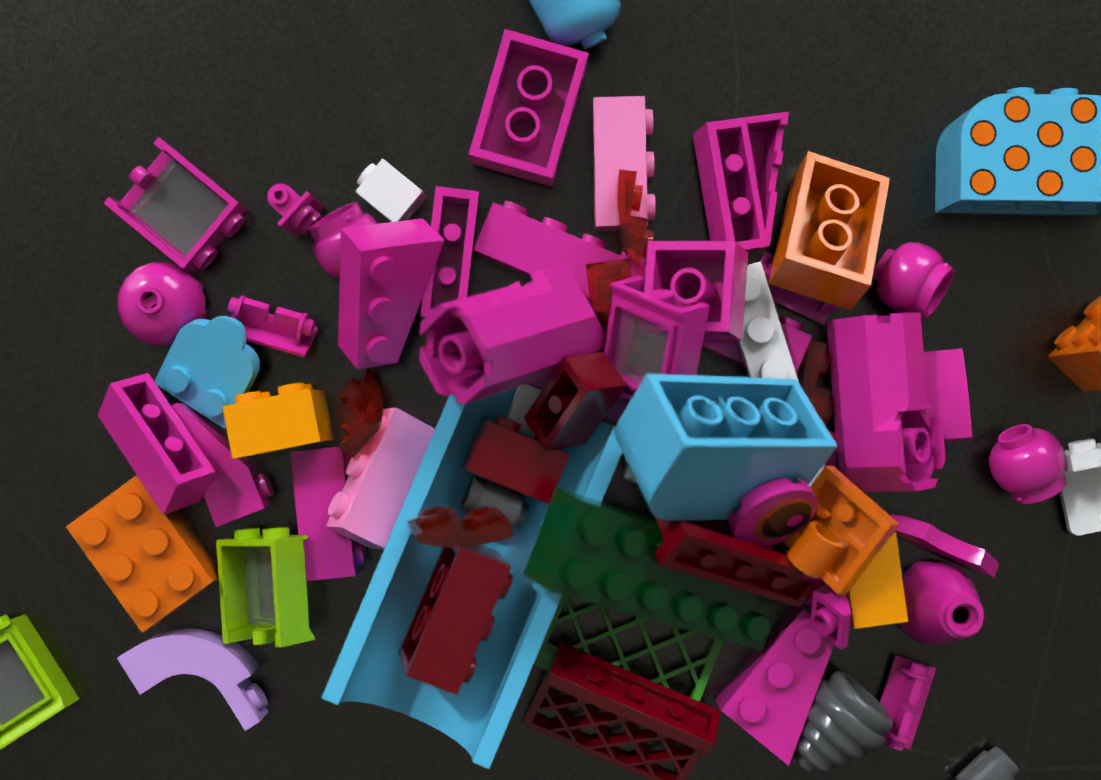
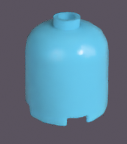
[529,0,621,50]

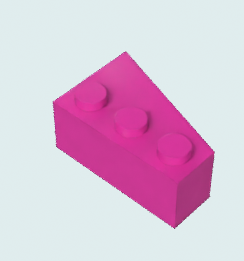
[338,218,444,370]

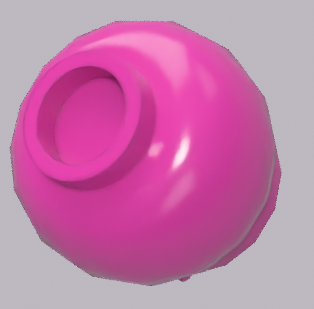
[308,202,379,278]
[873,242,955,318]
[989,424,1067,504]

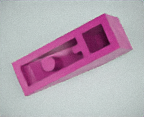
[171,403,274,527]

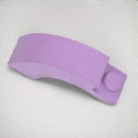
[117,628,269,731]

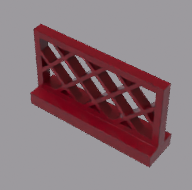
[655,516,824,607]
[522,642,721,780]

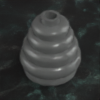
[793,671,893,773]

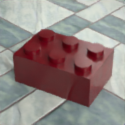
[398,532,513,695]

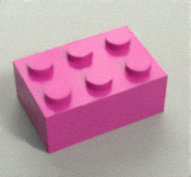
[469,29,589,187]

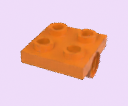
[782,466,900,595]

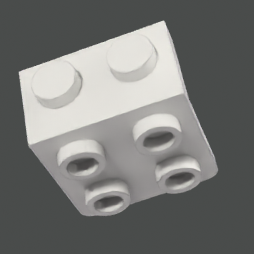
[1059,439,1101,535]

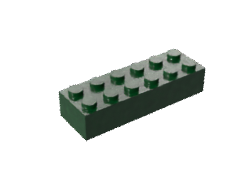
[524,487,781,651]

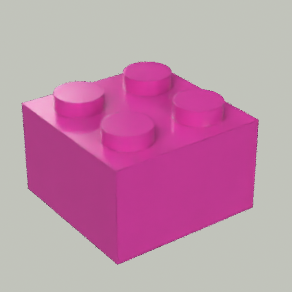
[641,241,748,340]

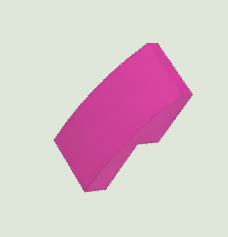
[924,348,972,442]
[803,582,851,650]

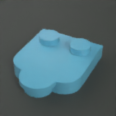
[154,316,260,429]

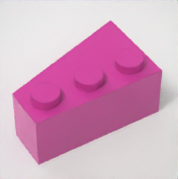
[692,112,789,254]
[715,605,834,766]

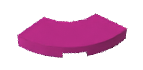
[891,513,999,578]

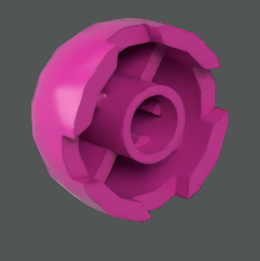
[117,262,207,346]

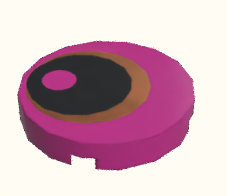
[728,478,818,547]

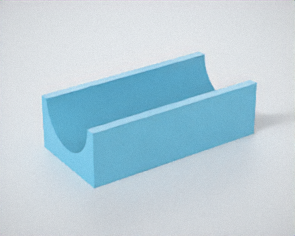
[322,387,622,769]

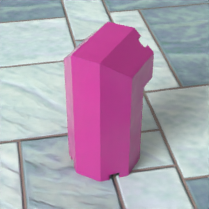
[419,262,606,405]
[826,313,946,492]

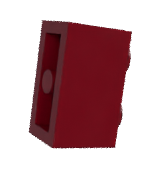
[524,352,627,451]
[462,414,570,504]

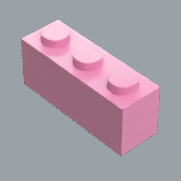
[592,96,655,232]
[325,407,435,550]

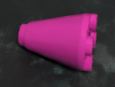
[898,560,984,646]

